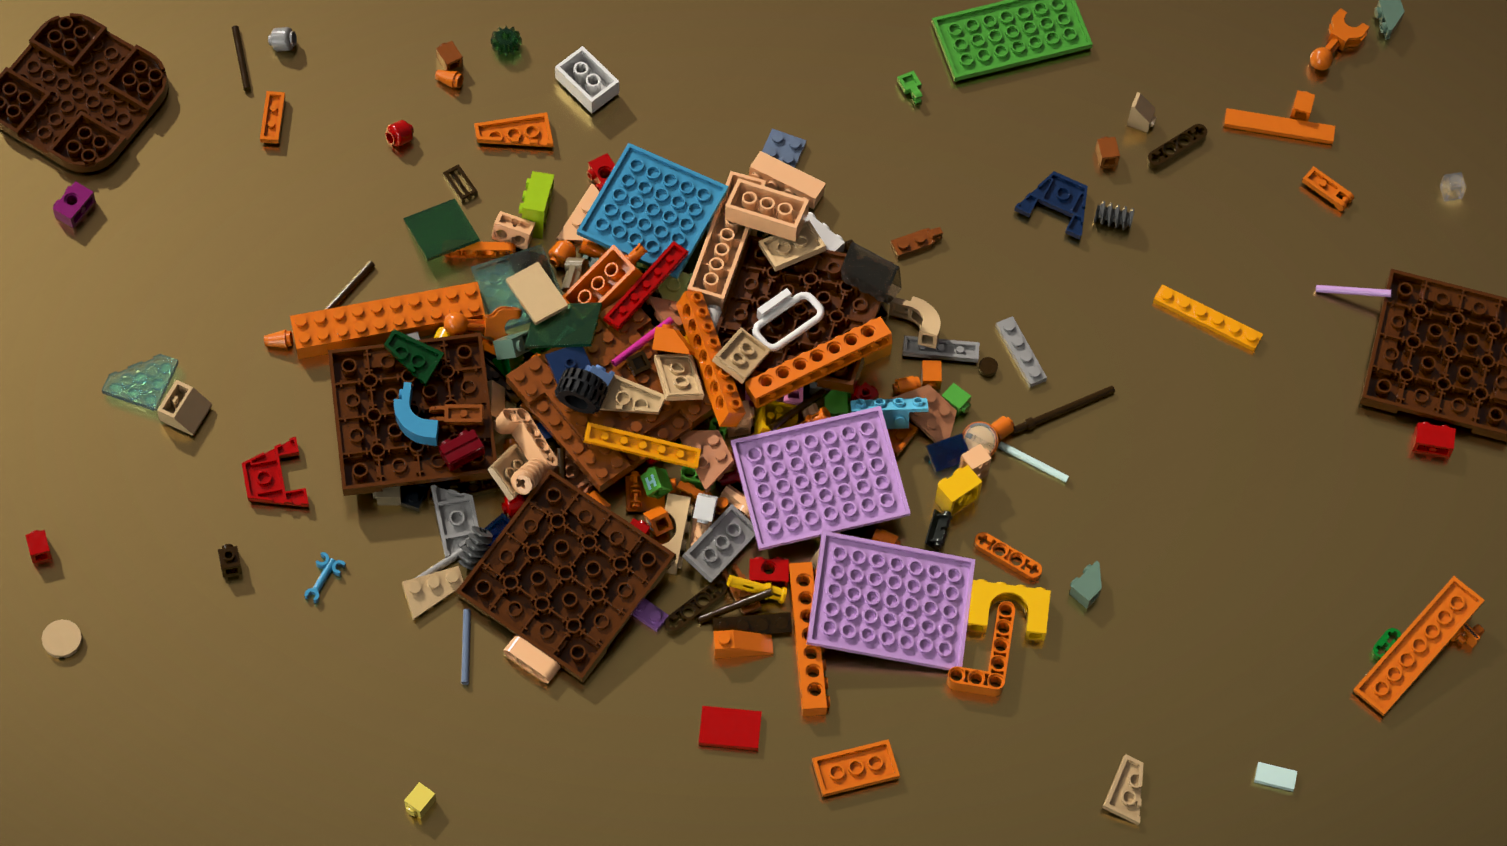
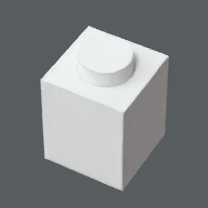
[693,493,718,524]

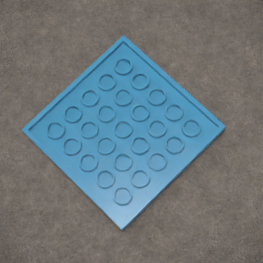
[577,143,729,279]

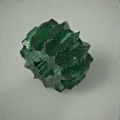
[491,25,522,57]

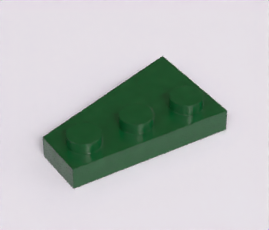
[384,329,445,387]

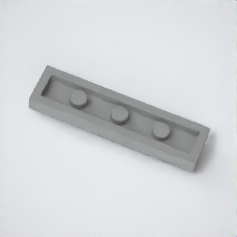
[995,316,1047,388]
[902,336,980,363]

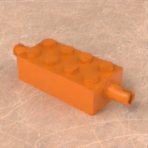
[563,243,648,328]

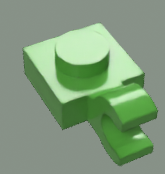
[897,70,923,105]

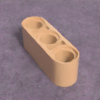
[503,635,561,684]

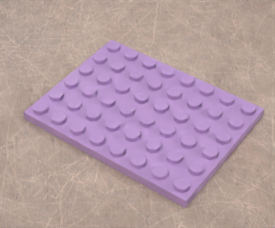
[731,406,911,551]
[806,531,975,671]

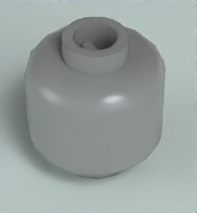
[268,27,297,51]

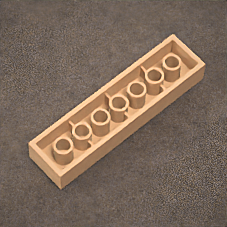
[687,171,766,311]

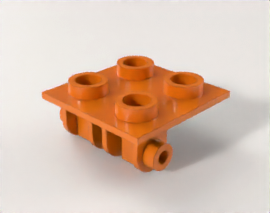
[625,471,665,512]

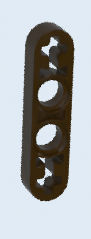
[1147,124,1207,169]
[427,478,500,506]
[665,580,727,635]

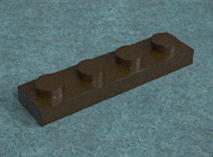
[712,612,792,634]

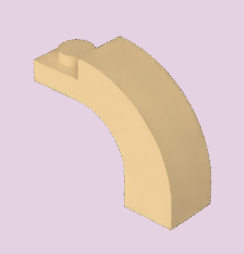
[889,296,941,349]

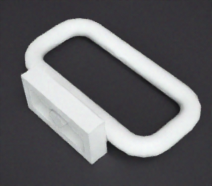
[752,288,825,351]

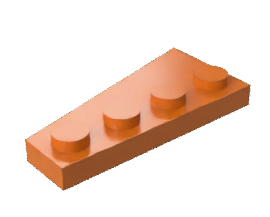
[474,112,554,147]

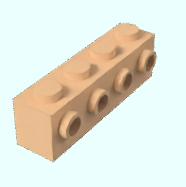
[749,151,826,209]

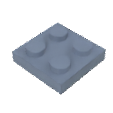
[762,128,807,168]

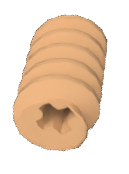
[511,458,548,495]

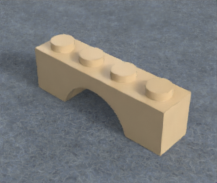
[662,493,694,575]

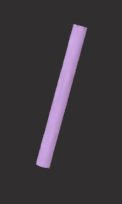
[1316,285,1392,297]

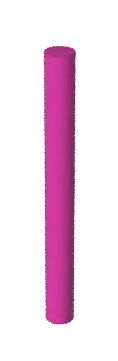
[611,317,674,367]

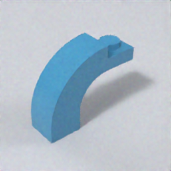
[394,382,439,446]

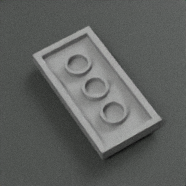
[682,504,755,583]

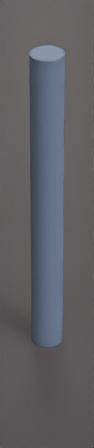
[461,609,471,685]

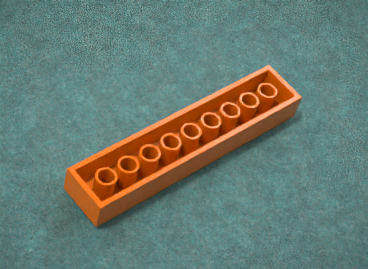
[290,282,485,359]

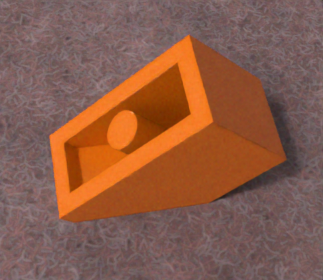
[652,324,695,356]

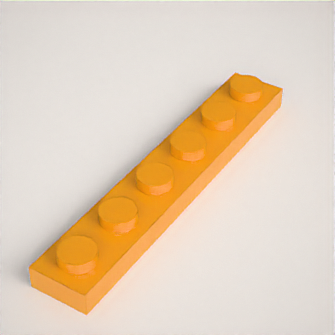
[1153,284,1263,352]
[583,422,701,469]

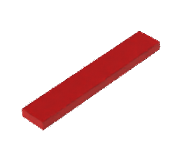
[603,241,689,331]

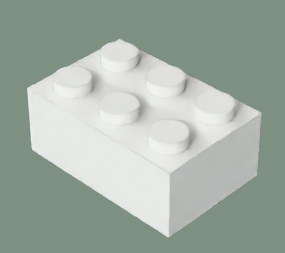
[555,46,619,114]

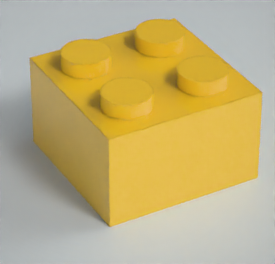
[935,465,982,516]

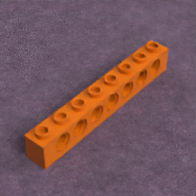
[676,291,746,427]
[745,316,893,409]
[789,562,830,716]

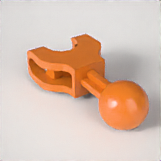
[1310,8,1370,71]
[444,306,522,341]

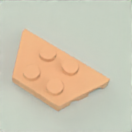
[556,184,599,245]

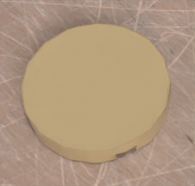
[41,619,82,658]

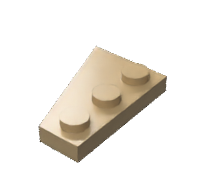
[402,566,463,620]

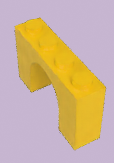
[967,579,1051,641]

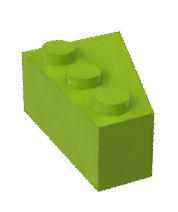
[519,171,554,239]

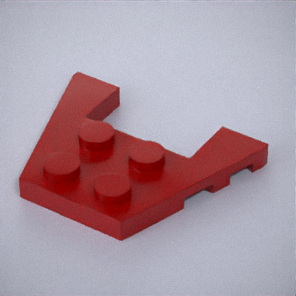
[241,437,309,507]

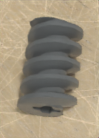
[1094,201,1134,230]
[458,526,493,570]

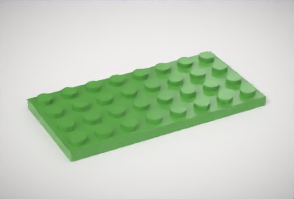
[932,0,1093,82]

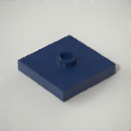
[545,343,591,385]

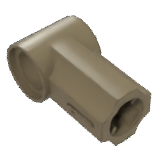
[561,257,589,293]

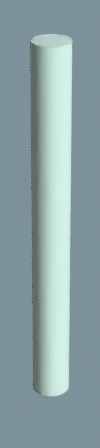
[998,441,1069,483]

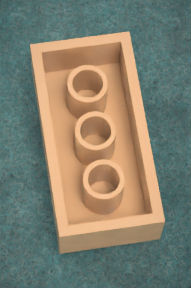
[725,178,809,242]

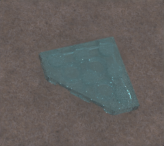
[102,354,179,411]

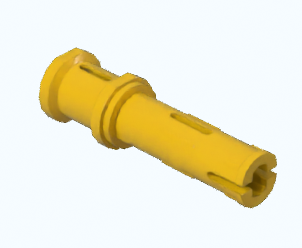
[727,575,787,604]

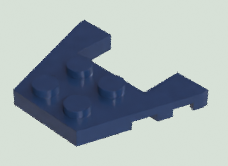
[1014,171,1088,240]

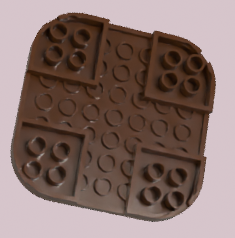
[0,13,168,172]

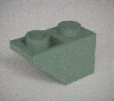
[1375,0,1405,40]
[493,330,536,360]
[1069,561,1102,609]

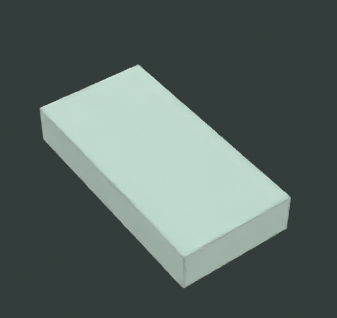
[1254,762,1298,792]

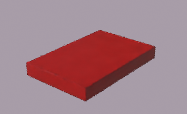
[698,706,762,751]

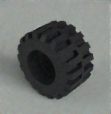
[555,368,608,414]

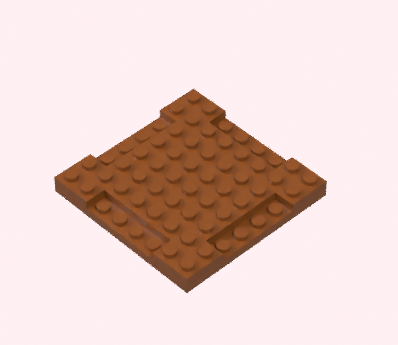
[506,297,715,493]

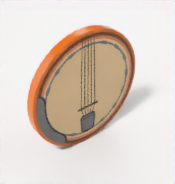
[961,421,999,456]

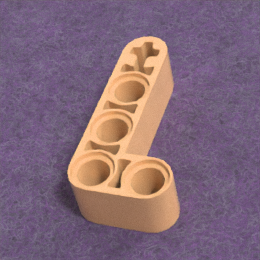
[493,408,558,471]

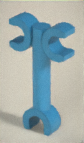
[304,552,346,604]

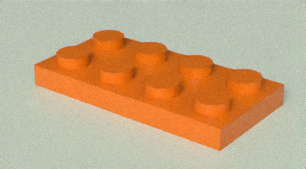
[812,739,900,797]

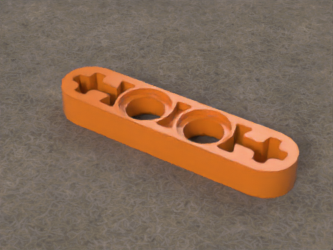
[442,241,516,258]
[974,532,1042,581]

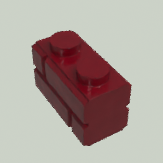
[439,429,485,471]

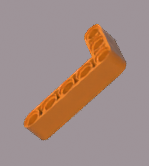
[946,601,1015,697]

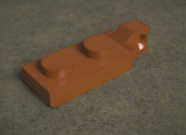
[890,227,943,259]

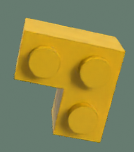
[754,401,798,435]

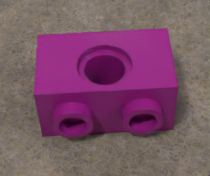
[53,181,96,228]

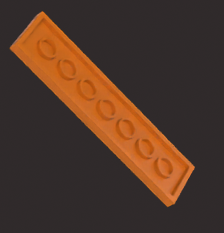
[1353,576,1485,716]

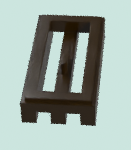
[443,164,478,203]

